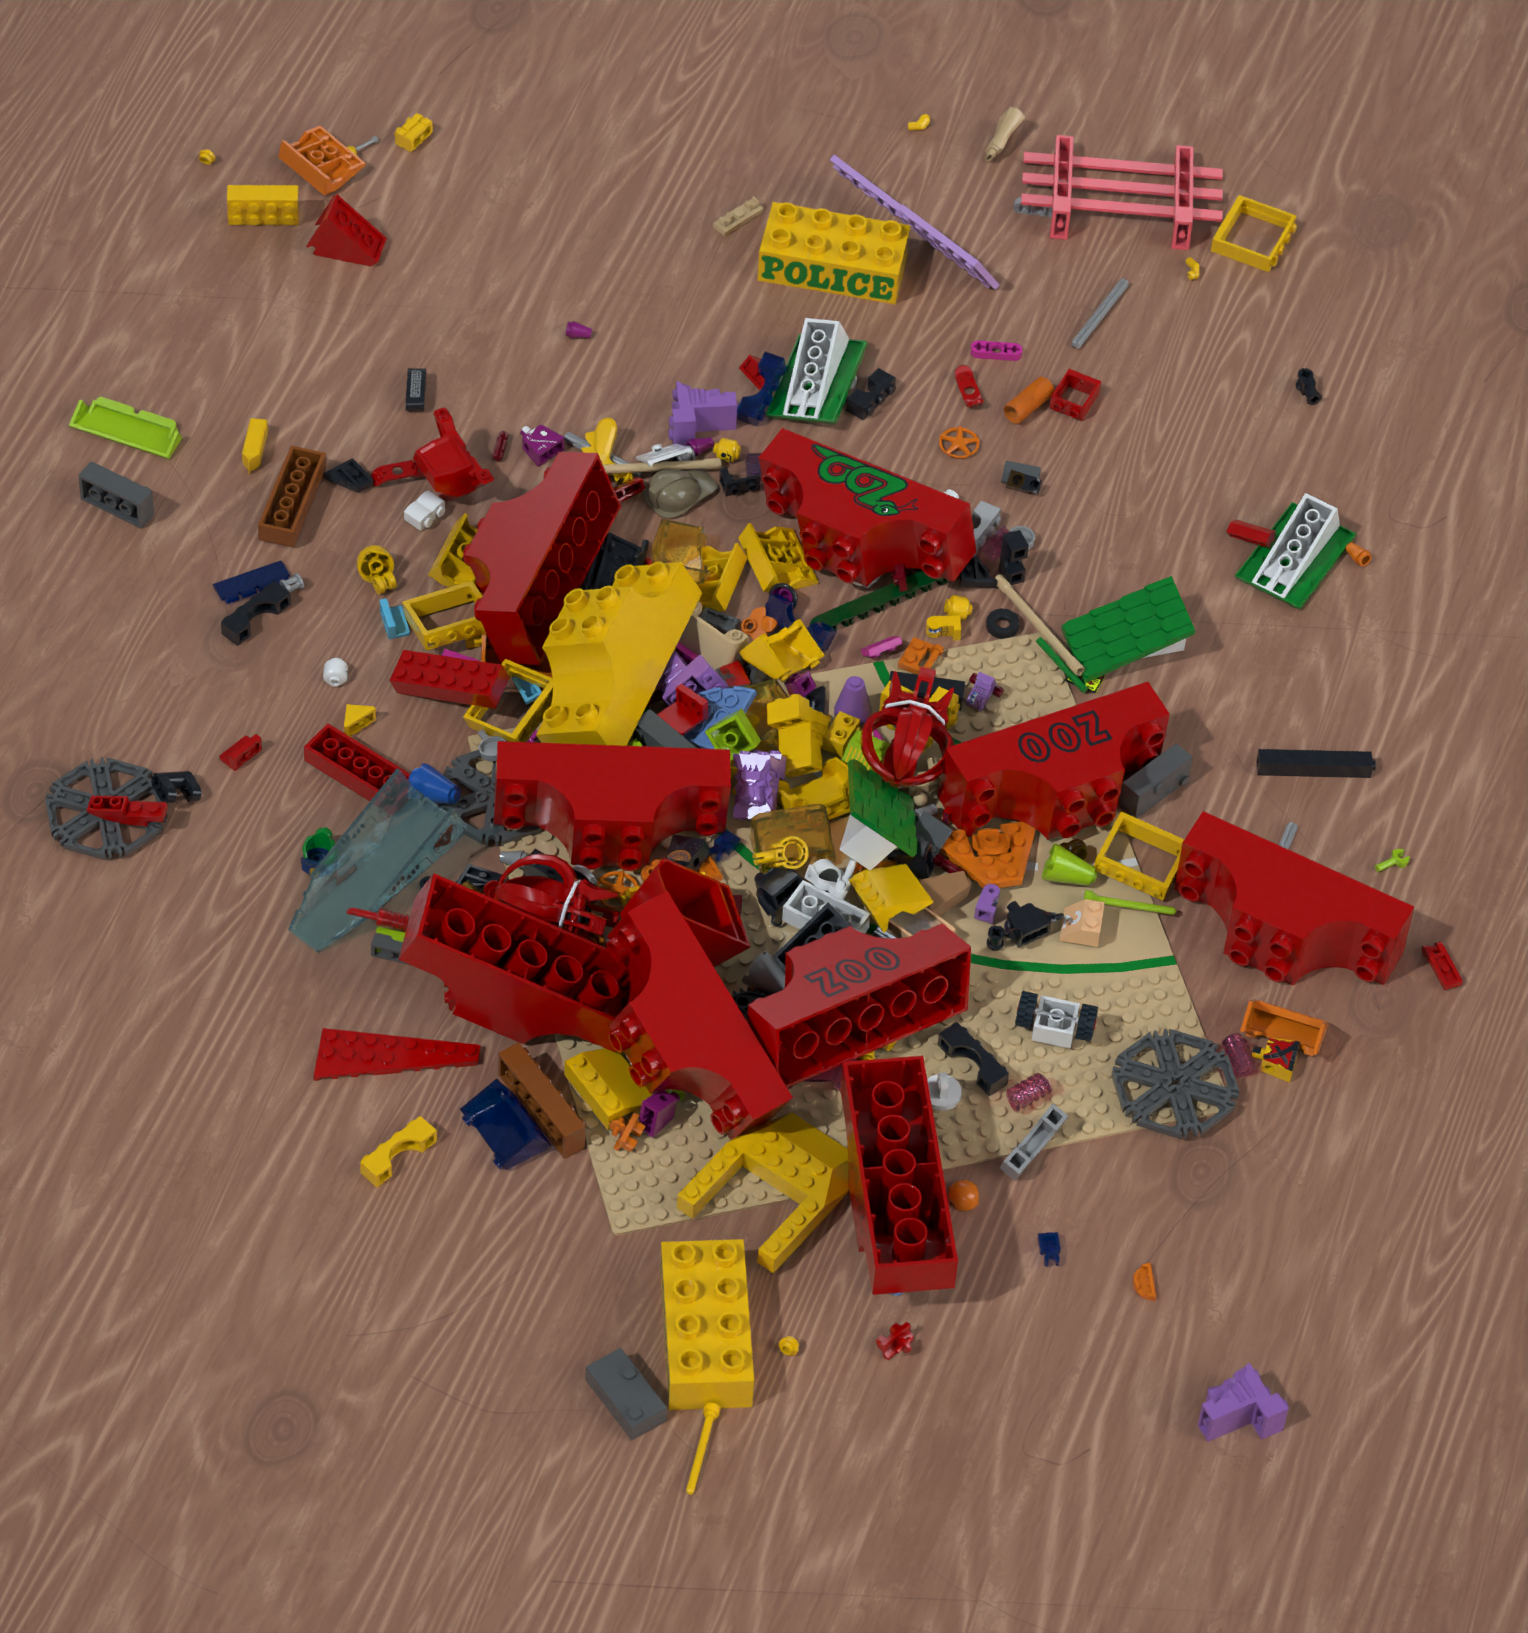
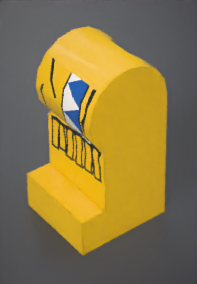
[926,615,961,640]

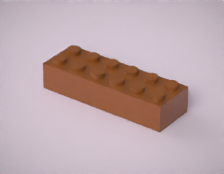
[258,445,327,547]
[498,1042,586,1159]

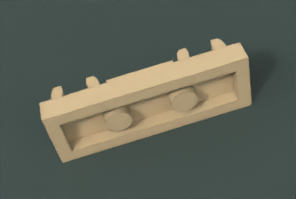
[713,196,764,237]

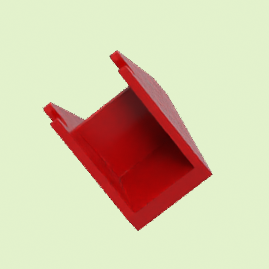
[306,194,387,267]

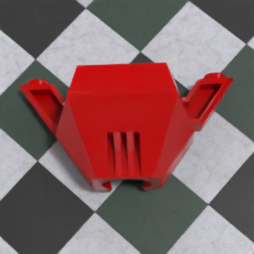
[413,407,494,501]

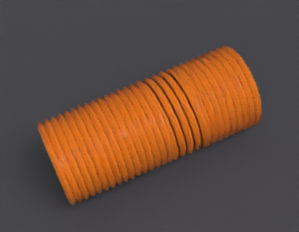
[1004,377,1055,424]

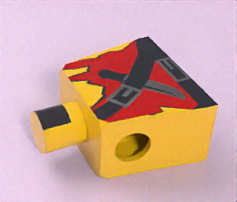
[1251,1038,1300,1082]

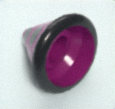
[769,583,798,613]

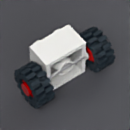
[1015,991,1098,1048]

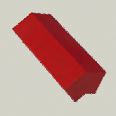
[614,477,645,502]
[1226,520,1276,548]

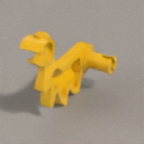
[581,417,633,484]

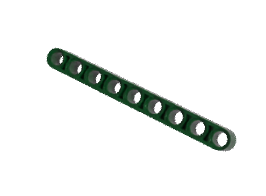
[810,570,959,639]

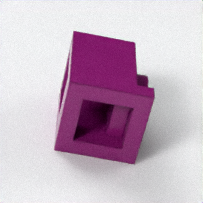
[784,671,817,697]

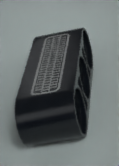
[406,368,426,411]

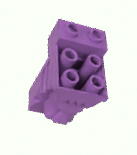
[668,382,737,446]
[656,650,729,706]
[733,750,787,822]
[1197,1363,1289,1441]

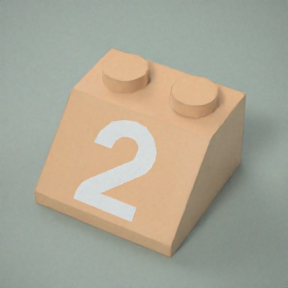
[1059,899,1105,947]

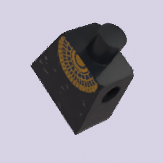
[666,834,711,872]

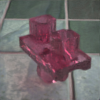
[980,526,1010,562]

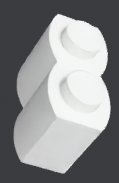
[404,490,445,531]

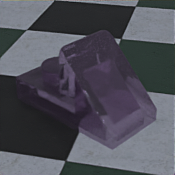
[745,452,762,482]

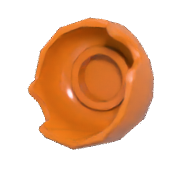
[948,1179,979,1211]

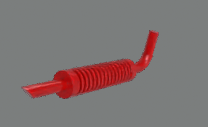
[346,907,410,932]

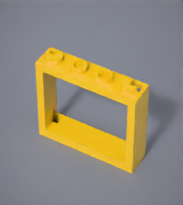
[1211,195,1297,272]
[402,581,485,651]
[463,659,553,742]
[1094,811,1184,901]

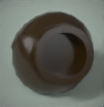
[1060,839,1087,860]

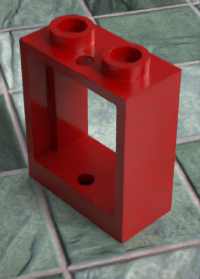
[1050,369,1101,421]

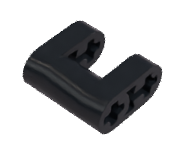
[151,771,201,803]

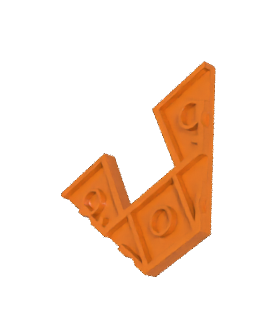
[940,822,1036,888]

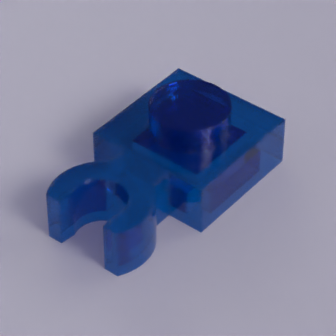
[710,829,741,862]
[1037,1232,1061,1267]

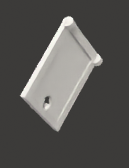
[636,443,692,467]

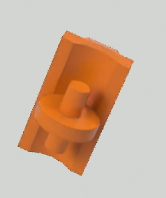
[609,1113,645,1152]

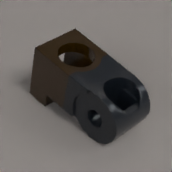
[1006,470,1042,495]

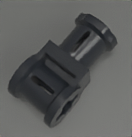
[1295,368,1322,405]

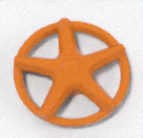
[939,426,979,459]
[596,871,638,910]

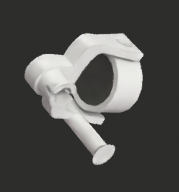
[804,857,857,899]

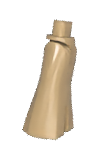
[984,107,1025,162]

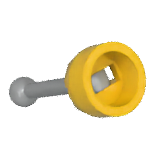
[347,136,379,155]

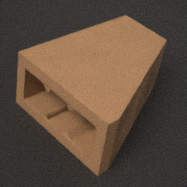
[919,871,972,917]

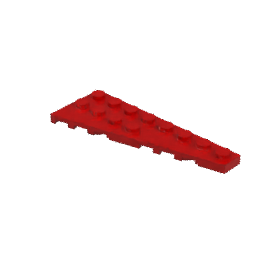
[313,1028,481,1081]

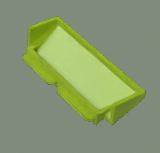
[69,397,183,459]

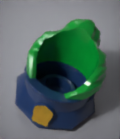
[300,827,337,877]

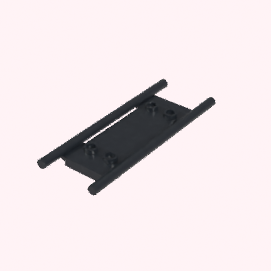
[582,532,649,590]

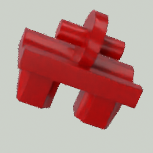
[876,1322,914,1360]

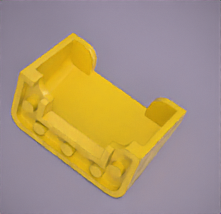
[739,619,825,682]
[777,757,850,830]

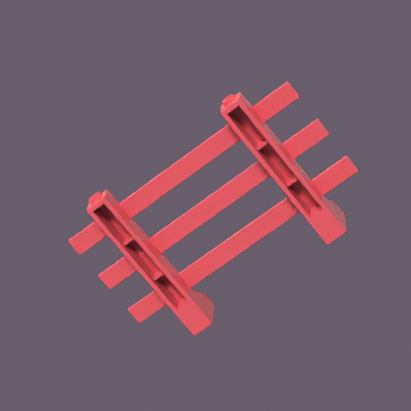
[1021,135,1223,250]

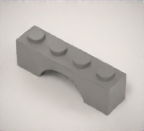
[972,501,1002,557]
[1000,1104,1068,1181]

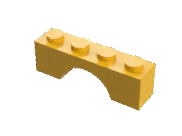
[360,1116,437,1188]

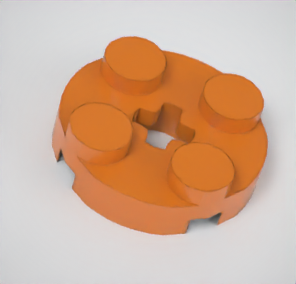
[972,828,1010,857]

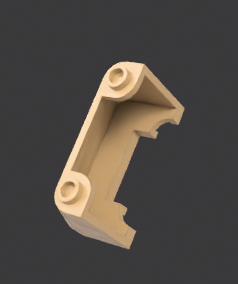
[674,601,748,669]

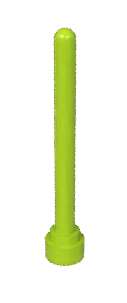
[1083,890,1176,915]

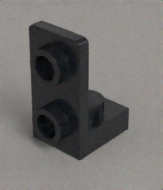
[719,467,761,496]

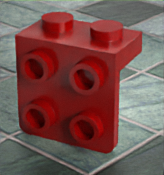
[657,683,709,736]

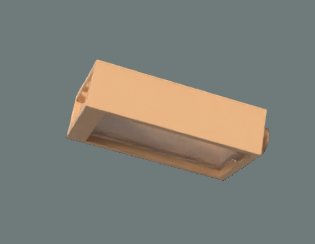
[876,907,956,938]

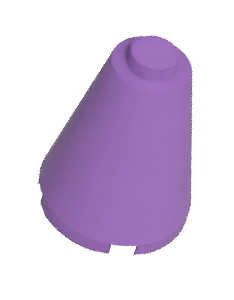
[834,676,872,726]

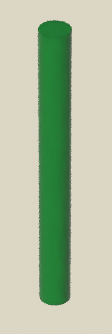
[1036,637,1088,693]

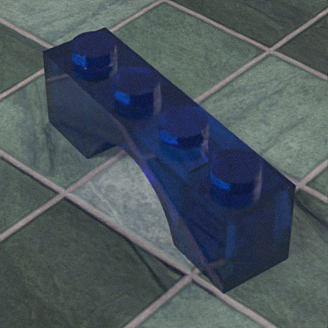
[737,351,787,427]
[764,594,837,651]

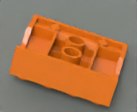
[278,126,366,195]

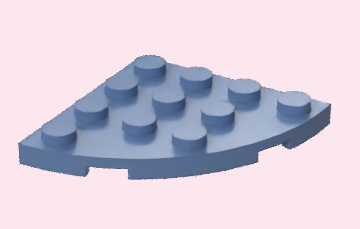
[683,686,757,749]

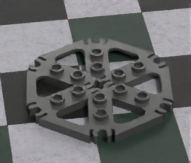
[439,750,543,846]
[45,757,167,860]
[1111,1029,1239,1139]

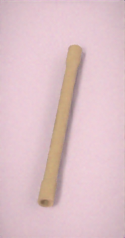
[603,458,721,474]
[995,574,1085,676]

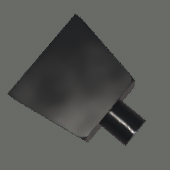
[887,841,934,879]

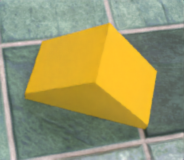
[344,704,376,737]

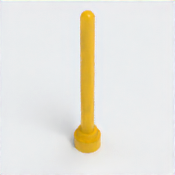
[686,1403,721,1495]

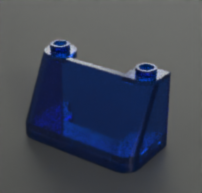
[460,1078,551,1170]

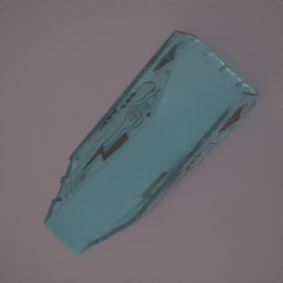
[288,768,467,953]

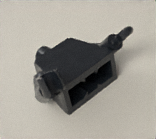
[754,867,813,927]
[1004,901,1064,948]

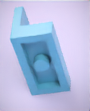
[379,598,410,639]

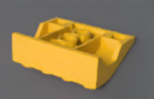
[428,513,483,596]
[738,523,818,592]
[684,543,747,612]
[849,864,934,933]
[564,1048,653,1130]

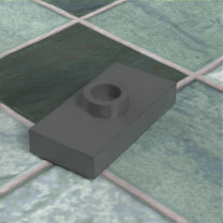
[700,607,740,634]

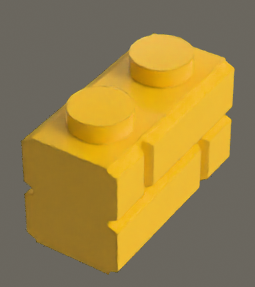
[394,113,433,152]

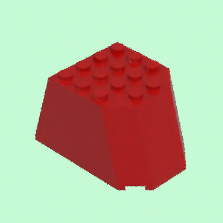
[620,858,751,967]

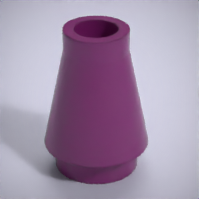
[565,321,592,339]
[686,437,714,456]

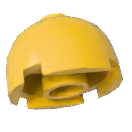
[356,545,394,583]

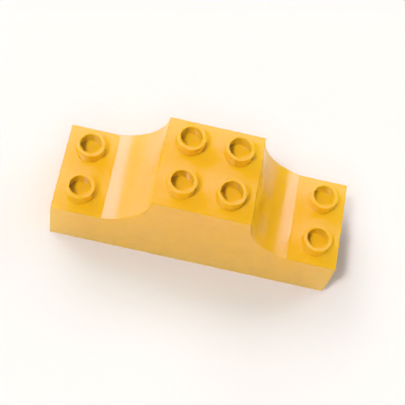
[536,562,702,746]

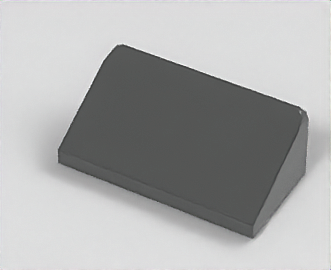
[1001,461,1041,483]

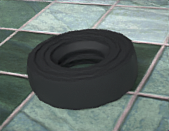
[986,608,1019,639]

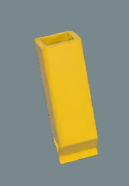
[242,418,268,474]

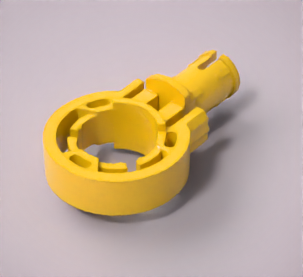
[753,836,809,869]

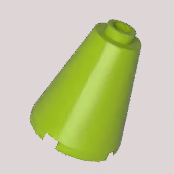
[1042,843,1097,886]

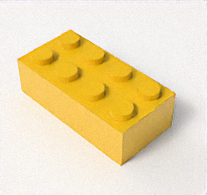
[227,185,299,225]

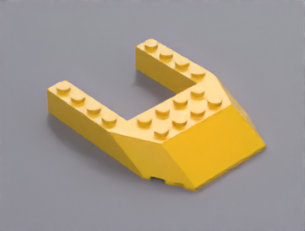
[677,1112,849,1273]

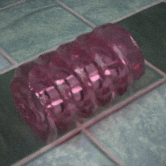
[1222,1033,1257,1077]
[1006,1073,1052,1112]

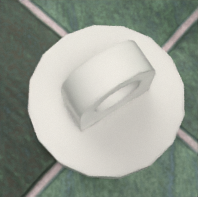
[927,1072,962,1111]

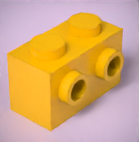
[822,711,861,757]

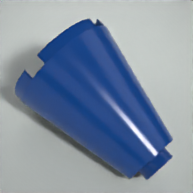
[407,763,461,804]

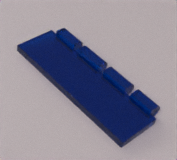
[213,560,290,604]

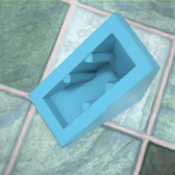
[512,677,542,704]

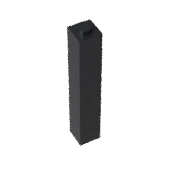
[1256,749,1376,778]

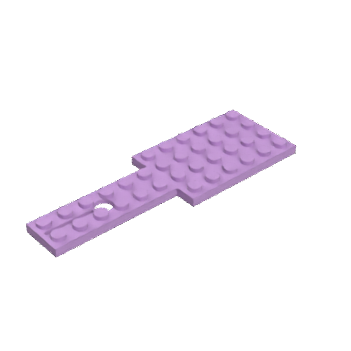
[830,155,1000,289]

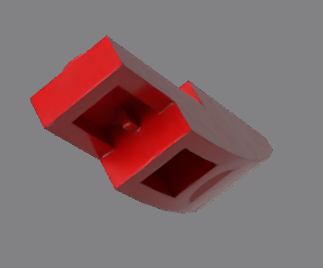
[86,795,168,826]

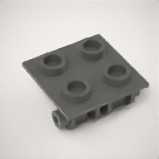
[915,810,953,858]

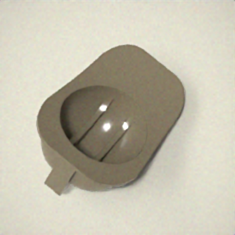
[643,469,718,519]

